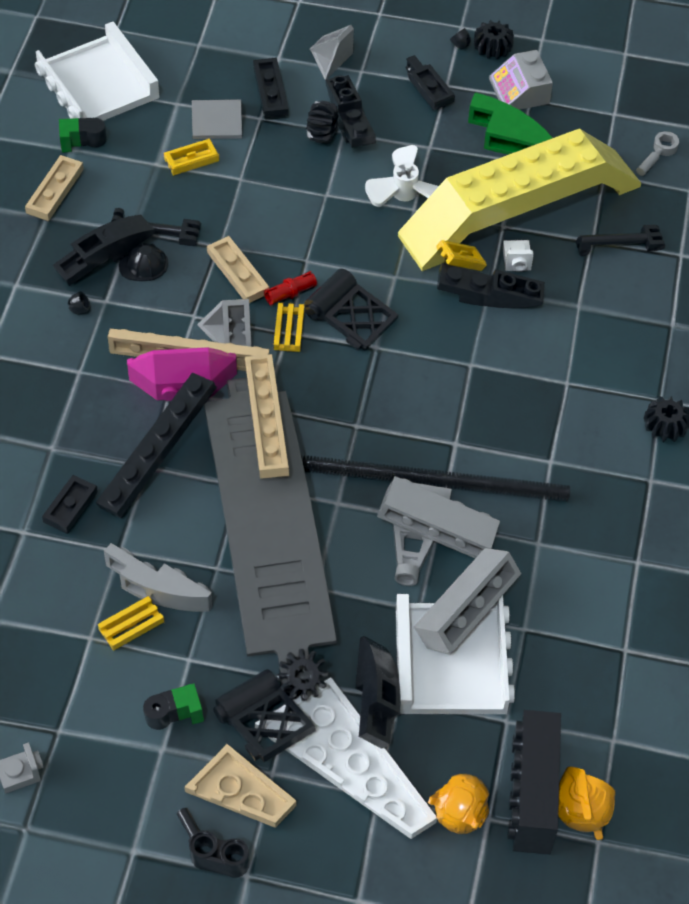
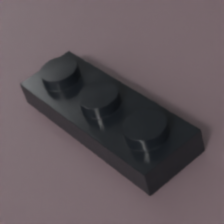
[253,57,288,118]

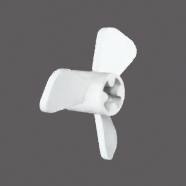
[365,145,439,207]

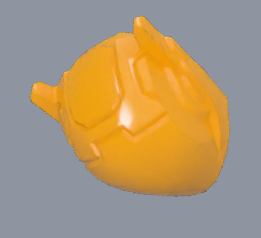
[558,767,615,840]
[428,774,490,834]

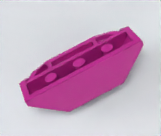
[127,347,237,401]

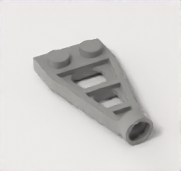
[393,483,452,586]

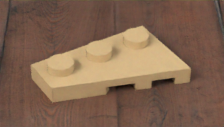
[185,744,296,828]

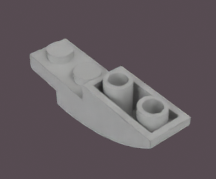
[104,543,213,612]

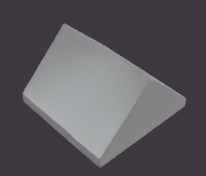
[192,100,242,139]

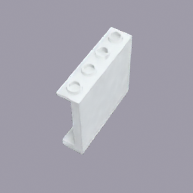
[35,22,159,121]
[396,594,514,714]

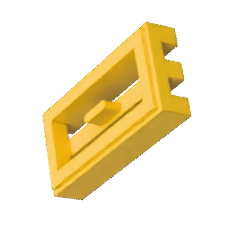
[164,138,219,176]
[436,240,487,271]
[274,303,304,352]
[98,596,164,651]

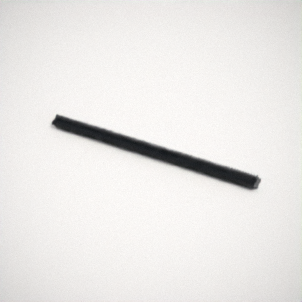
[301,455,570,502]

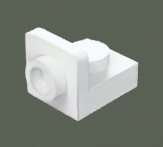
[503,240,533,271]

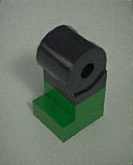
[59,118,107,153]
[143,683,204,730]

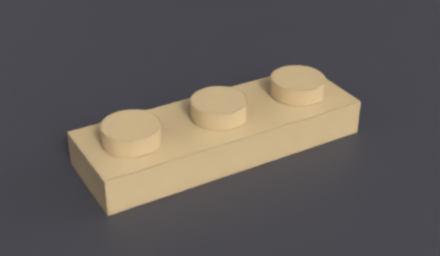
[25,155,84,221]
[207,236,269,303]

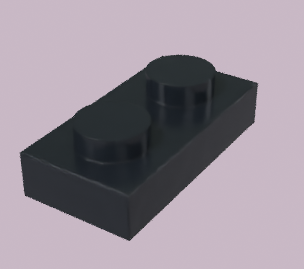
[42,475,98,534]

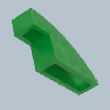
[468,92,553,155]

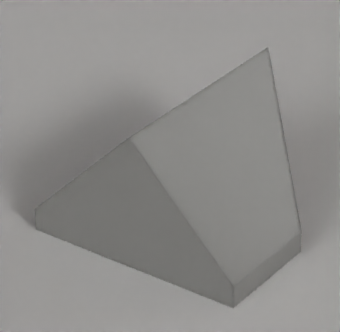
[310,25,354,79]
[197,299,251,347]

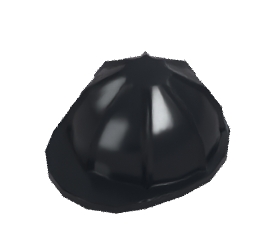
[118,243,168,281]

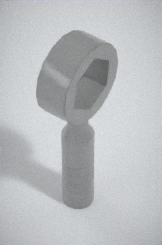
[636,131,679,176]

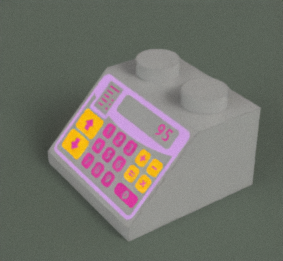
[489,50,553,110]

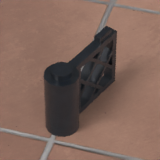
[304,268,399,351]
[213,669,316,762]

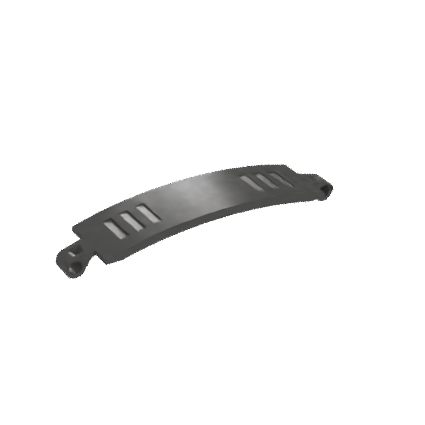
[204,378,337,693]

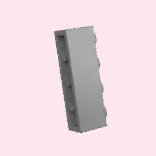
[377,476,500,558]
[414,548,522,654]

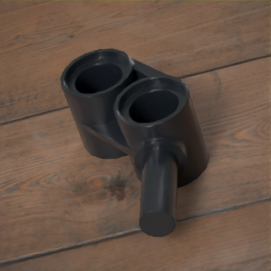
[177,808,249,878]

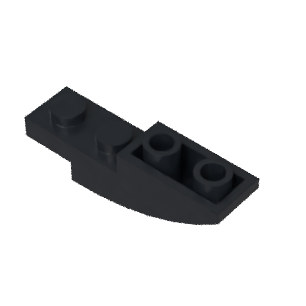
[325,75,376,148]
[53,214,156,286]
[437,263,545,308]
[355,636,401,749]

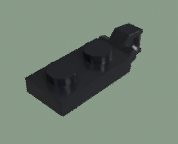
[406,55,455,110]

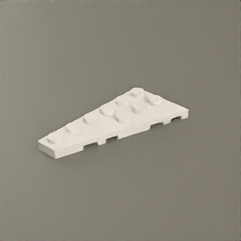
[255,677,437,839]

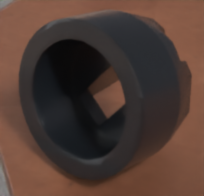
[450,28,471,49]
[68,291,91,315]

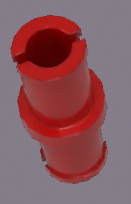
[264,271,317,305]

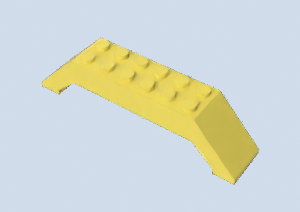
[398,128,641,271]

